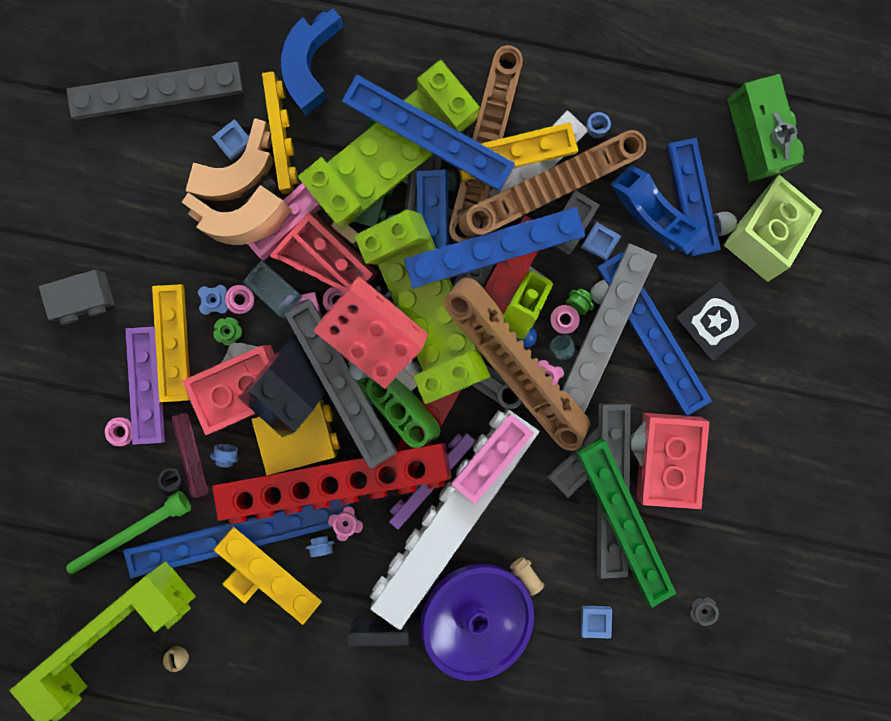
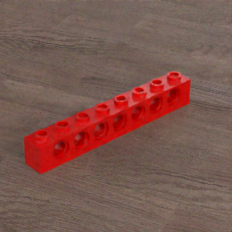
[212,443,452,525]

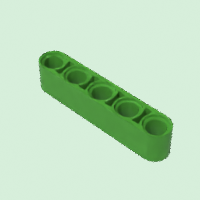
[344,356,440,448]

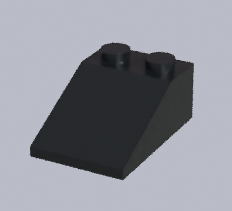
[238,334,326,438]

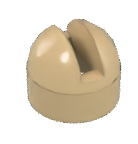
[163,646,189,672]

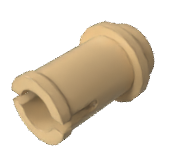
[510,557,544,596]

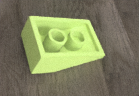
[724,175,822,282]

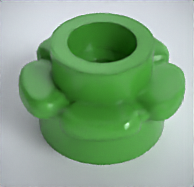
[566,289,594,315]
[213,317,242,346]

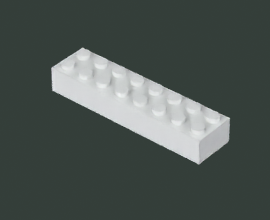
[370,408,539,630]

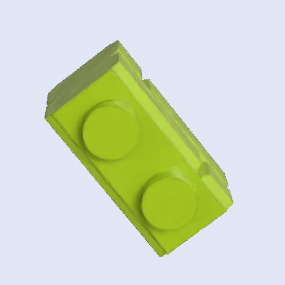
[503,270,553,340]

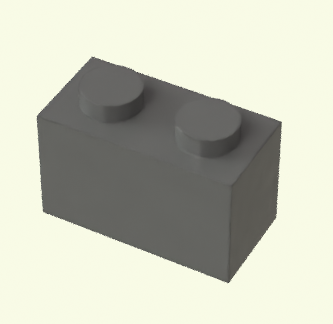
[39,270,115,325]

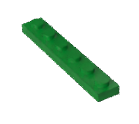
[576,439,676,608]

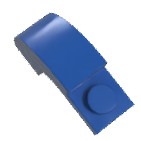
[281,8,343,116]
[610,165,709,254]

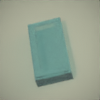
[243,260,303,319]

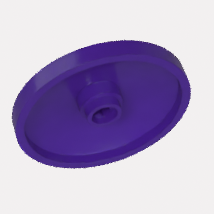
[420,564,534,681]

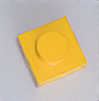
[222,569,258,604]

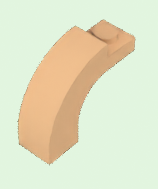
[186,118,274,201]
[182,185,292,245]

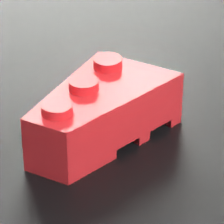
[269,212,379,292]

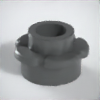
[690,597,719,626]

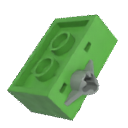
[727,74,804,182]

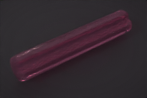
[172,413,208,498]

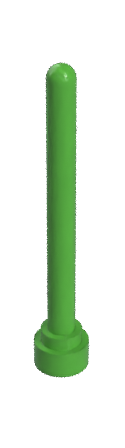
[66,491,191,574]

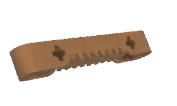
[449,45,523,244]
[459,130,646,238]
[444,278,590,451]

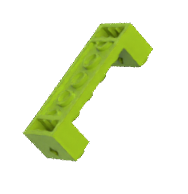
[298,60,480,231]
[354,210,491,404]
[9,561,196,721]

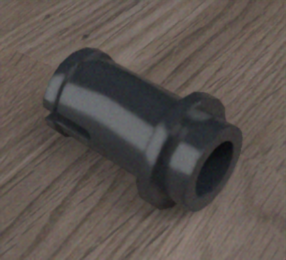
[242,175,279,203]

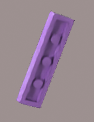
[125,327,165,445]
[389,432,476,529]

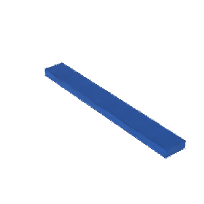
[123,499,352,579]

